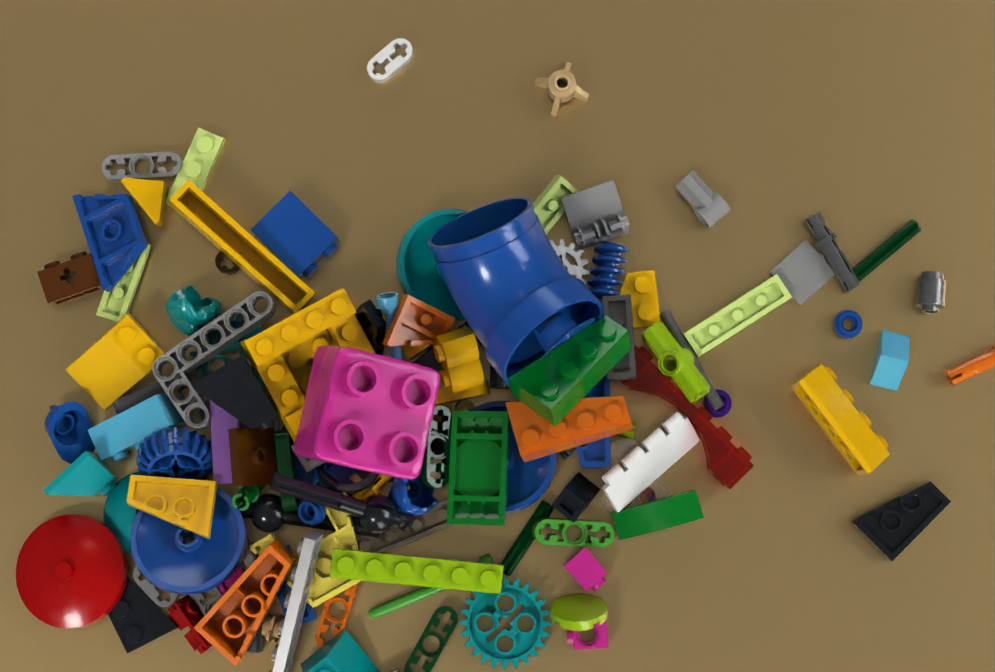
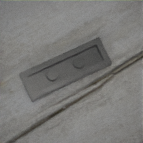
[602,294,637,381]

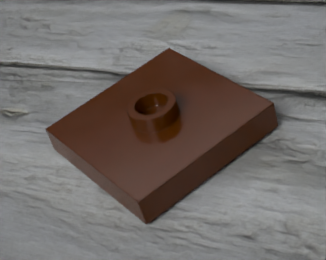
[228,428,277,487]

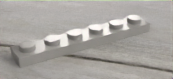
[269,531,323,672]

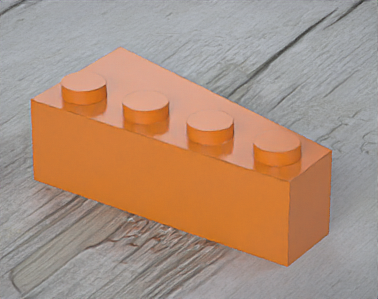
[505,396,634,462]
[194,538,297,667]

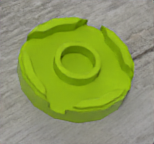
[551,593,608,631]

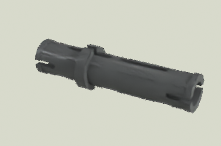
[804,211,862,292]

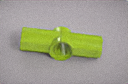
[642,321,711,403]

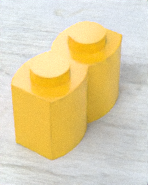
[433,326,484,394]

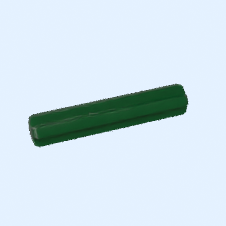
[852,219,921,281]
[500,501,554,576]

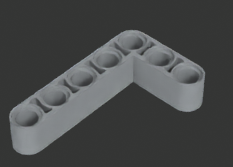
[153,291,276,430]

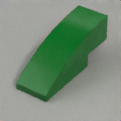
[611,489,704,540]

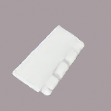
[602,412,700,512]

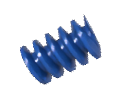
[587,241,630,300]

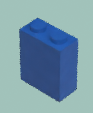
[251,191,339,279]

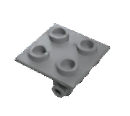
[561,180,630,250]

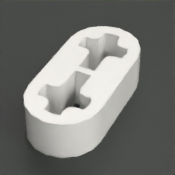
[367,38,413,83]

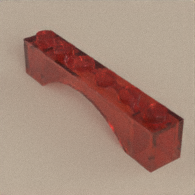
[619,345,754,490]

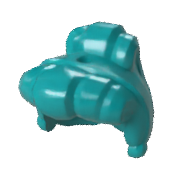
[165,285,222,336]

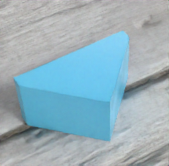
[869,330,910,391]

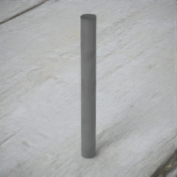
[660,309,724,410]

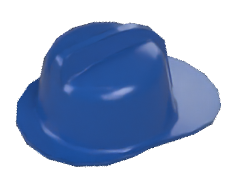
[533,312,596,358]
[44,402,95,464]

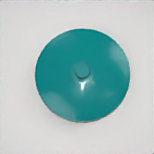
[396,209,468,321]

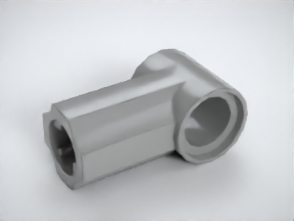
[675,171,730,228]

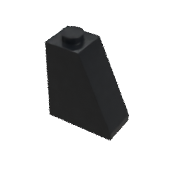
[192,355,278,431]

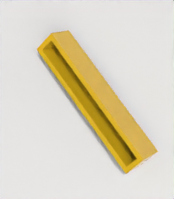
[169,179,315,314]

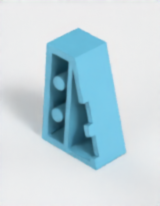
[88,391,195,462]

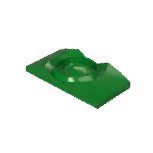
[447,410,510,526]

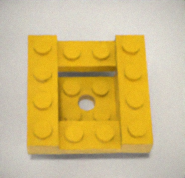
[240,288,376,443]

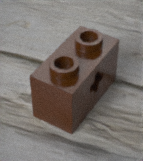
[37,252,103,306]

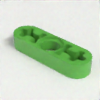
[532,517,615,547]

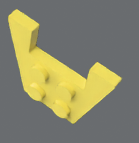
[249,492,360,608]

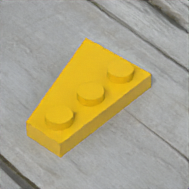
[127,475,217,539]

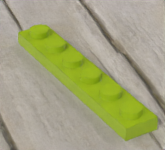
[330,548,504,594]

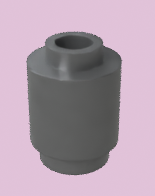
[916,271,946,314]

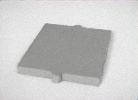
[769,240,836,306]

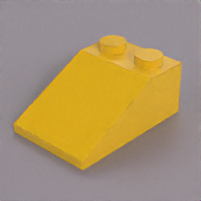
[65,312,166,410]

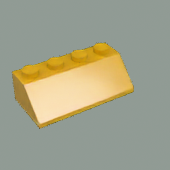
[791,364,890,475]

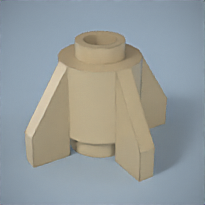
[534,62,589,117]

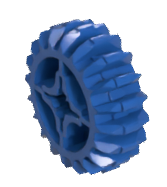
[136,427,213,480]

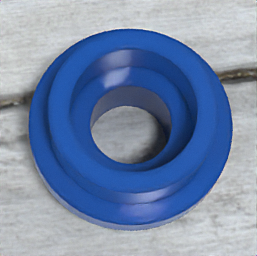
[834,310,862,338]
[298,500,326,525]

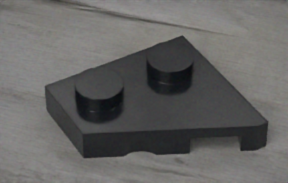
[355,299,386,355]

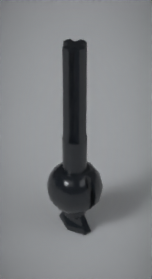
[269,473,415,534]
[238,494,379,538]

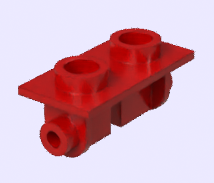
[168,595,213,655]

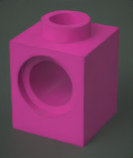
[563,547,608,592]
[567,619,608,650]

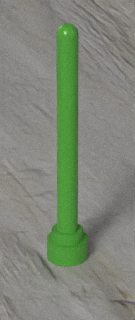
[368,553,494,619]

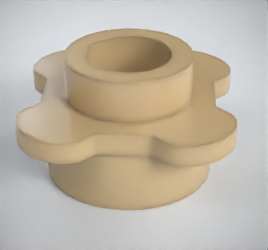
[261,614,285,642]

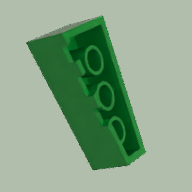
[508,315,631,427]

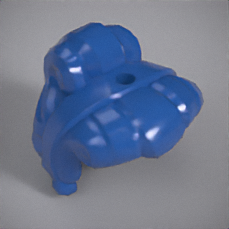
[388,471,439,516]

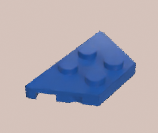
[72,194,148,292]

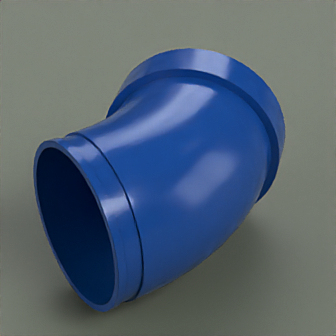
[427,197,603,385]

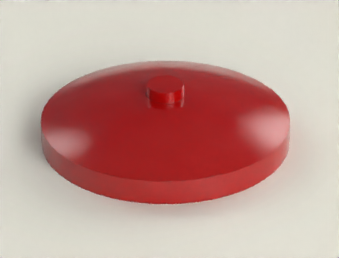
[16,514,128,629]

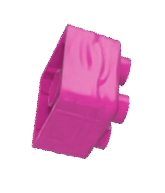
[294,345,440,480]

